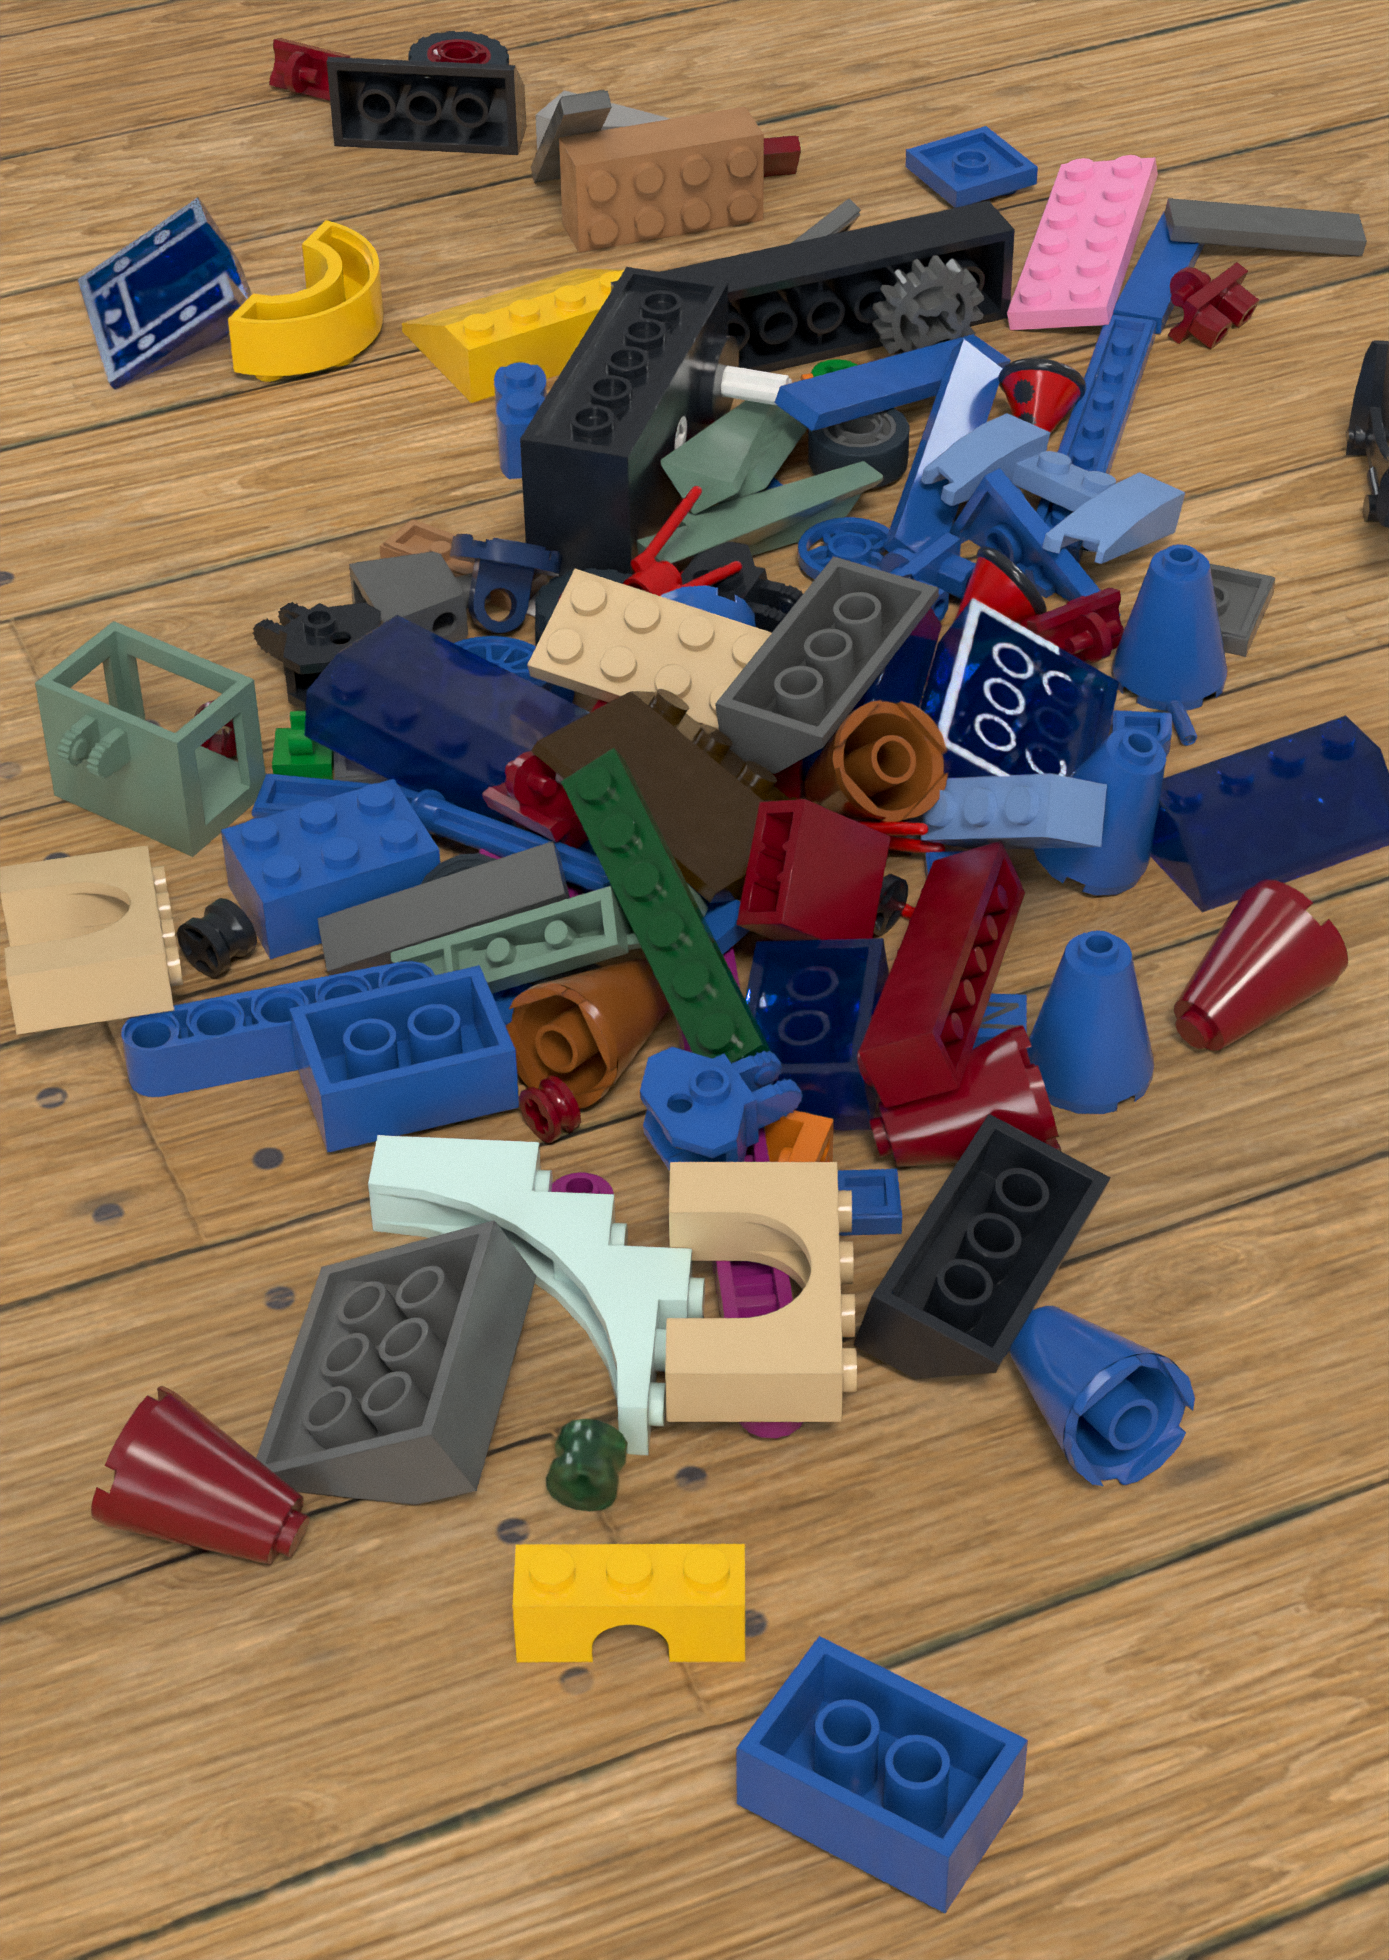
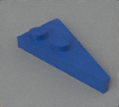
[950,468,1121,616]

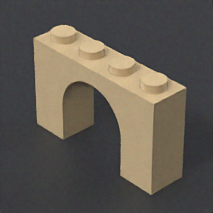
[0,845,183,1035]
[665,1162,857,1422]

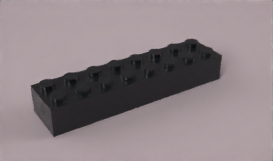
[611,201,1015,372]

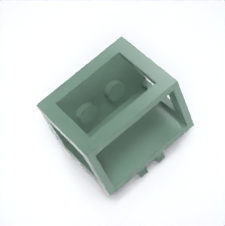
[35,621,266,857]

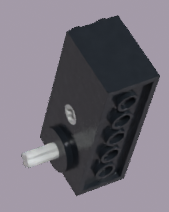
[520,267,792,576]

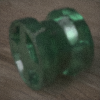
[545,1419,628,1512]

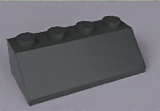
[715,556,939,774]

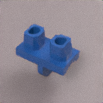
[880,532,975,627]

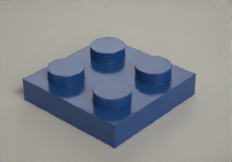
[905,126,1038,208]

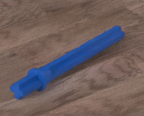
[398,785,611,891]

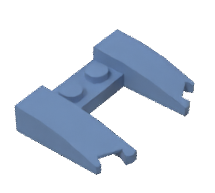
[921,413,1185,564]

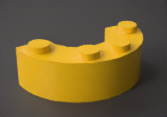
[228,220,384,382]

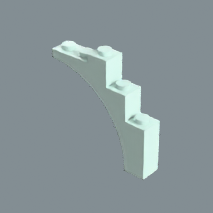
[368,1135,705,1455]

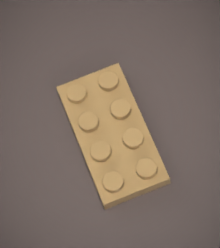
[527,569,772,730]

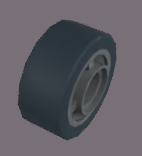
[808,408,910,489]

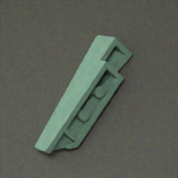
[661,400,807,515]
[637,461,883,573]
[390,884,708,993]

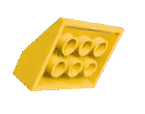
[402,268,624,403]

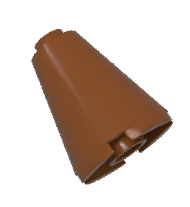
[804,700,948,822]
[506,959,670,1109]

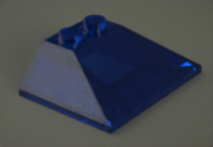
[77,197,252,390]

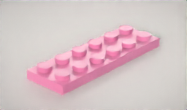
[1007,155,1158,330]

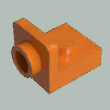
[765,1110,834,1162]

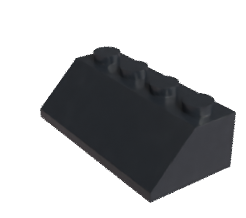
[327,57,527,155]
[854,1114,1111,1379]

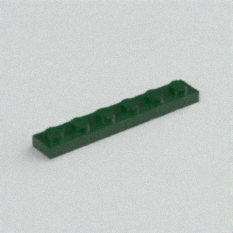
[561,748,772,1064]

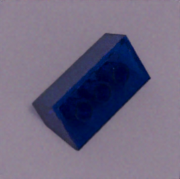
[1150,716,1389,913]

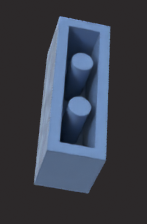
[921,774,1107,849]

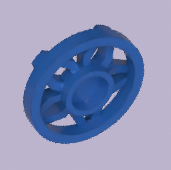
[798,517,889,580]

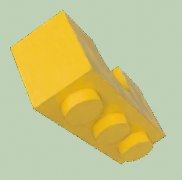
[512,1544,745,1663]

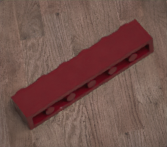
[857,840,1025,1108]

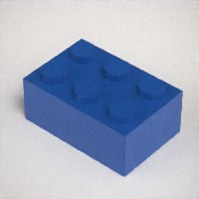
[221,779,440,959]
[289,965,519,1153]
[736,1636,1028,1913]

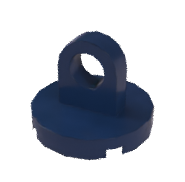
[449,534,563,633]

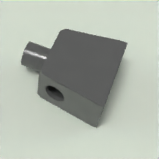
[349,551,491,669]

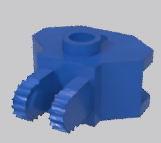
[640,1047,803,1171]

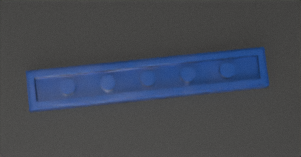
[774,334,1011,431]
[883,339,1003,554]

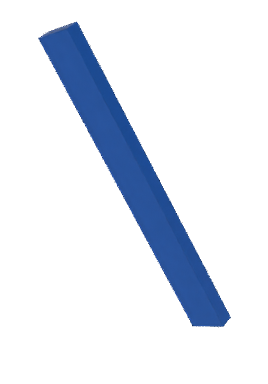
[1036,314,1157,563]

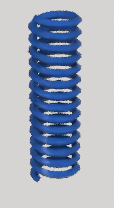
[1166,700,1197,746]

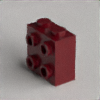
[736,799,891,959]

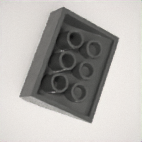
[256,1220,537,1505]

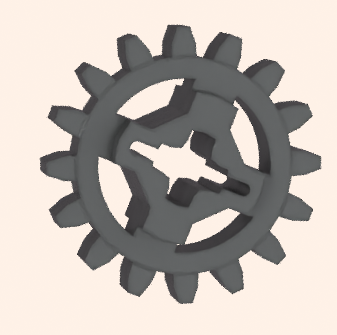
[872,256,984,355]

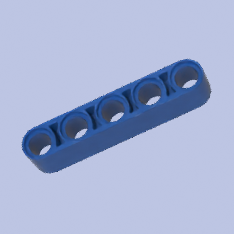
[121,961,435,1097]

